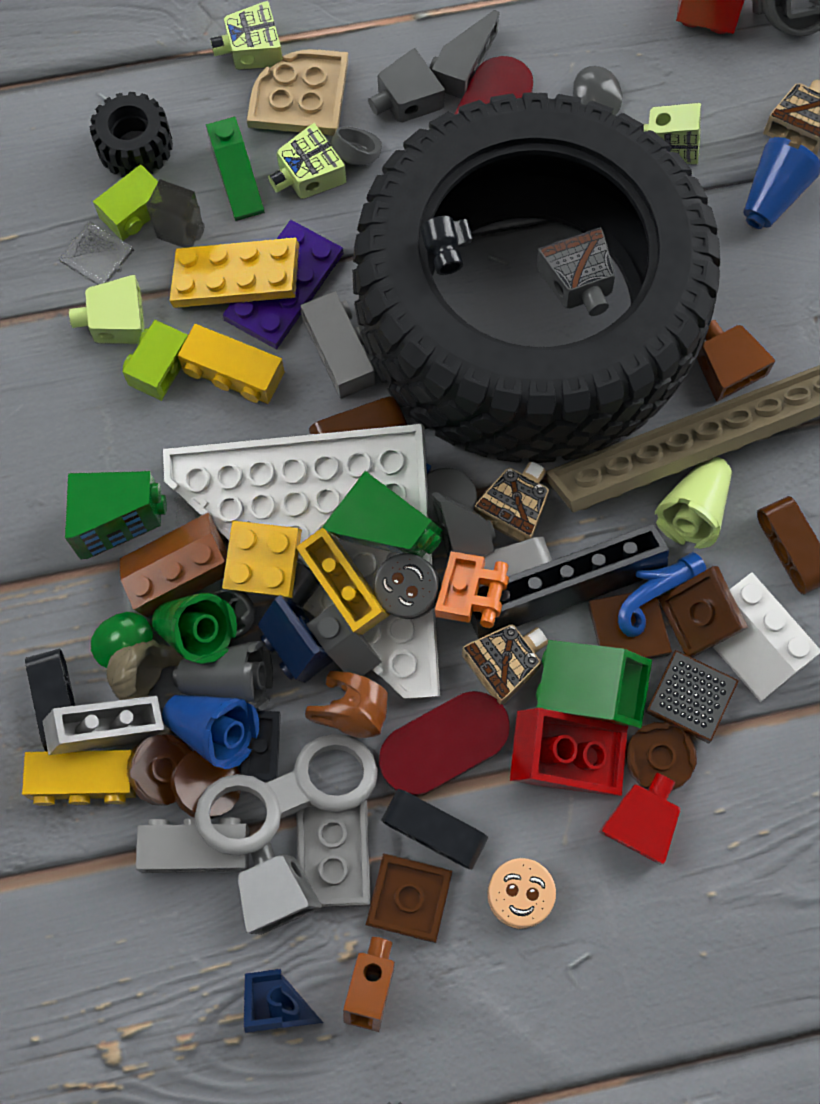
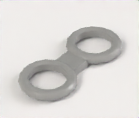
[195,734,378,856]

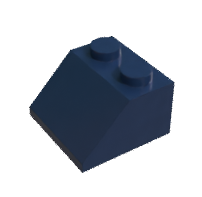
[258,595,333,683]

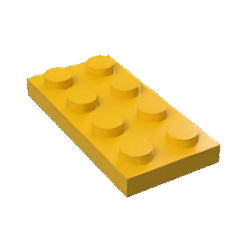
[169,238,299,308]

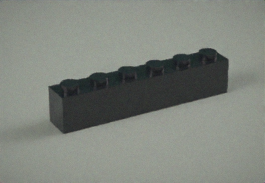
[470,523,669,639]

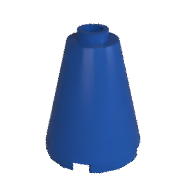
[743,137,820,229]
[162,695,259,769]

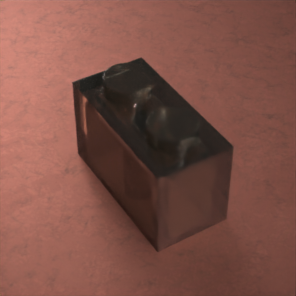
[146,179,205,248]

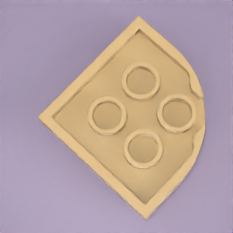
[247,49,349,135]

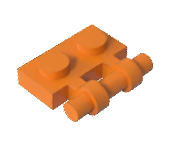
[434,551,509,628]

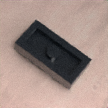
[241,711,281,783]

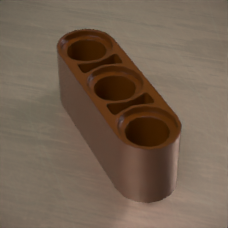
[309,396,408,435]
[757,496,820,595]

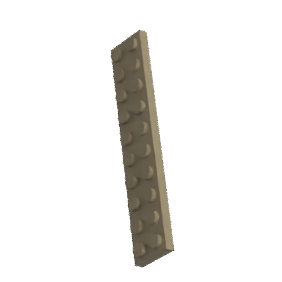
[546,365,820,513]

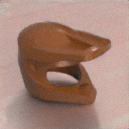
[305,671,388,738]

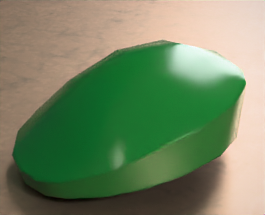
[91,612,153,668]

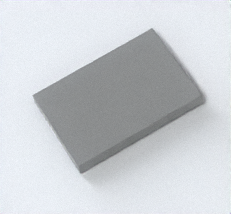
[296,800,371,908]

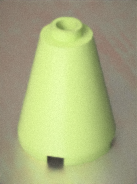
[655,457,732,549]

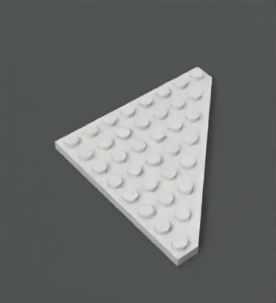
[163,424,440,699]

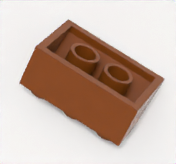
[120,513,227,618]

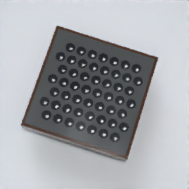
[645,650,739,744]

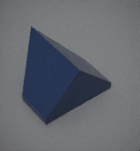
[244,969,323,1033]

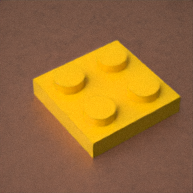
[222,520,302,598]

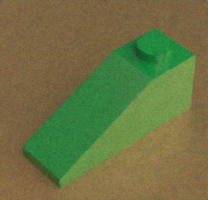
[206,116,265,221]

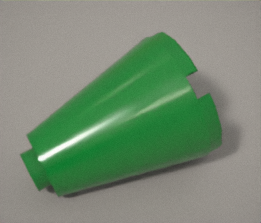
[152,593,237,664]

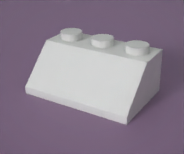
[713,572,820,702]

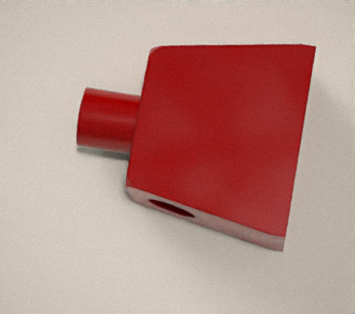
[599,773,681,865]

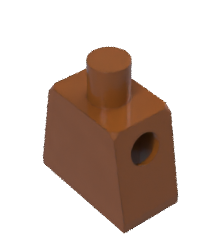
[697,320,775,402]
[343,937,395,1032]

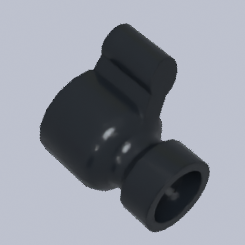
[420,216,474,275]

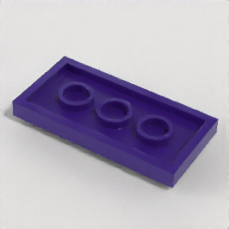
[223,219,344,350]

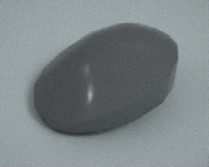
[573,66,622,115]
[330,127,382,165]

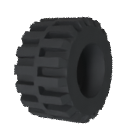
[90,92,173,177]

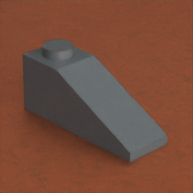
[429,10,500,99]

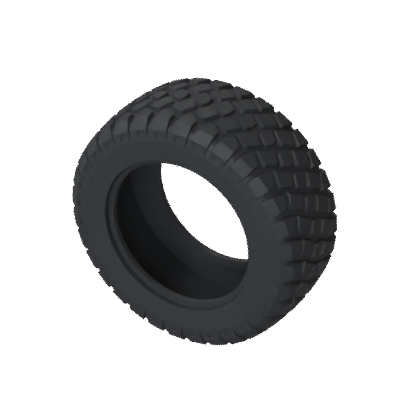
[352,93,720,463]

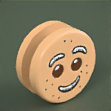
[487,858,556,929]

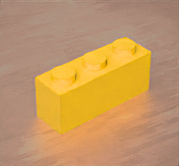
[177,324,285,404]
[296,527,390,635]
[22,750,136,806]

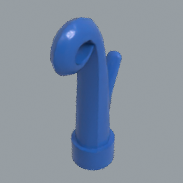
[618,552,707,637]

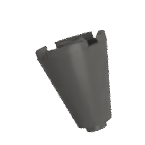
[173,641,273,711]

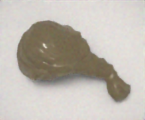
[106,640,185,700]

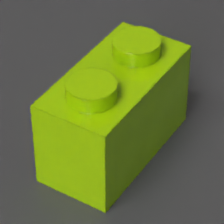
[93,164,170,241]
[122,319,188,401]

